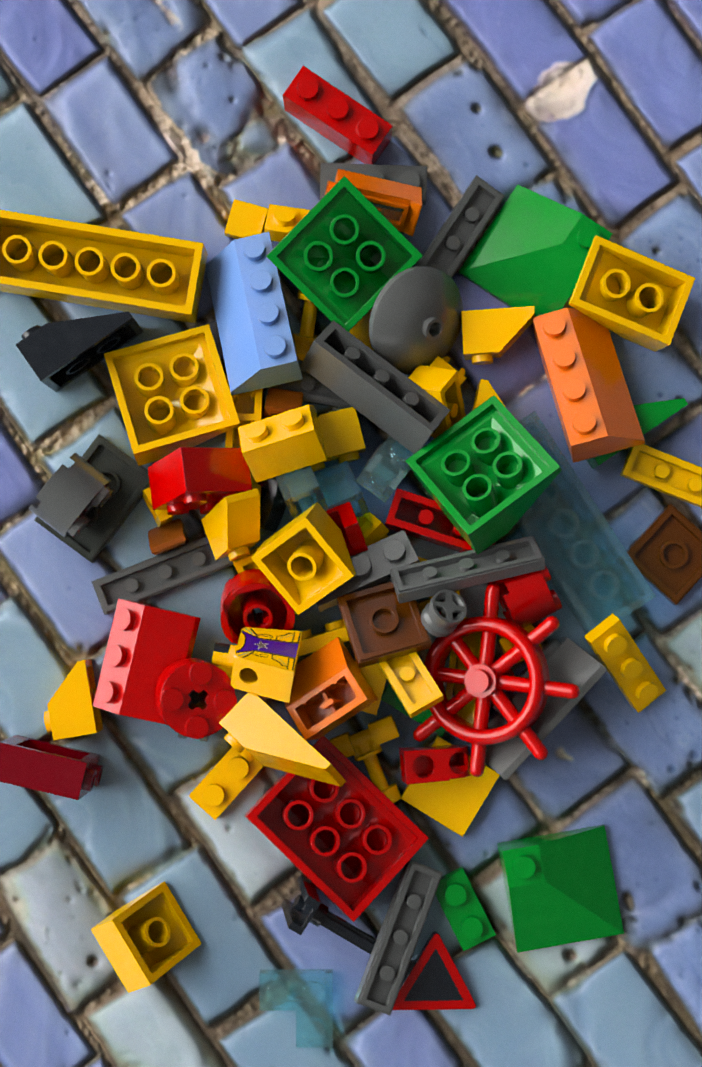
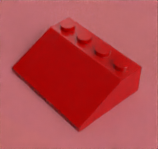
[244,736,429,922]

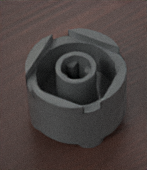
[29,453,114,538]

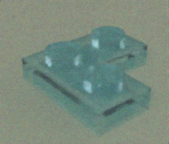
[259,969,333,1048]

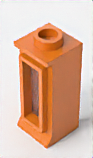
[325,169,422,237]

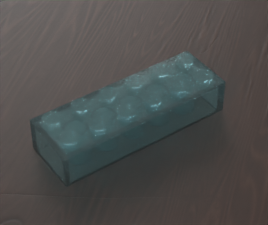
[515,411,656,634]

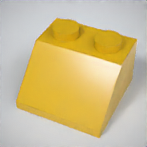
[238,404,327,483]
[251,502,356,615]
[91,881,202,993]

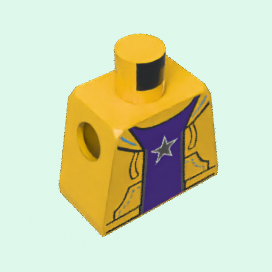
[212,627,302,703]

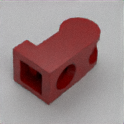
[399,745,471,785]

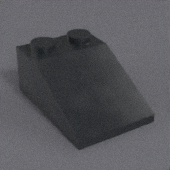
[15,311,144,392]

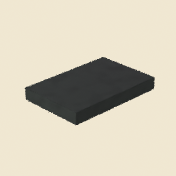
[34,434,150,563]

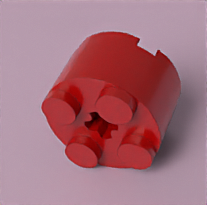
[488,565,562,628]
[220,569,295,644]
[155,658,237,739]

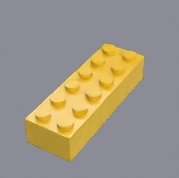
[0,210,208,323]

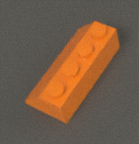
[532,307,645,463]

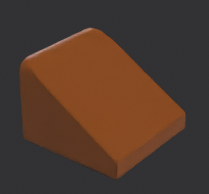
[264,388,304,419]
[148,519,190,556]

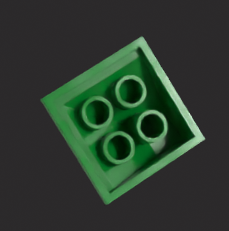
[266,176,423,332]
[458,185,613,317]
[405,395,562,555]
[497,825,624,953]

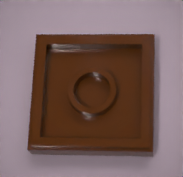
[621,504,702,605]
[337,582,432,668]

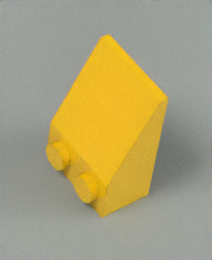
[569,235,695,352]
[219,692,346,787]

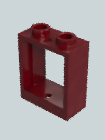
[0,735,103,800]

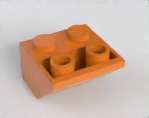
[284,637,378,741]

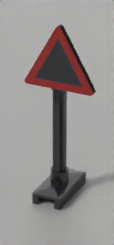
[281,874,476,1010]

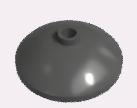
[369,266,463,374]

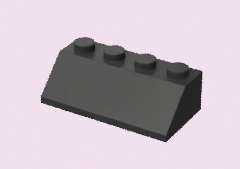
[466,637,607,781]

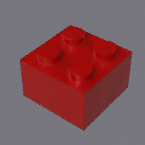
[147,447,252,515]

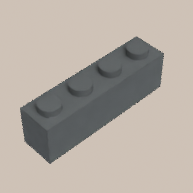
[300,320,450,454]

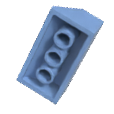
[206,232,303,395]

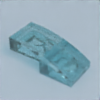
[355,436,413,503]

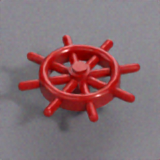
[413,583,580,777]

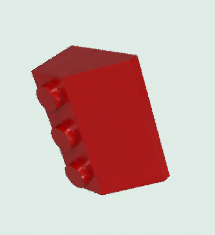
[93,599,201,725]

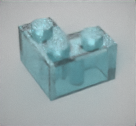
[275,461,369,519]

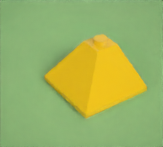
[104,324,240,466]

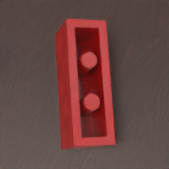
[283,66,393,164]
[385,488,496,552]

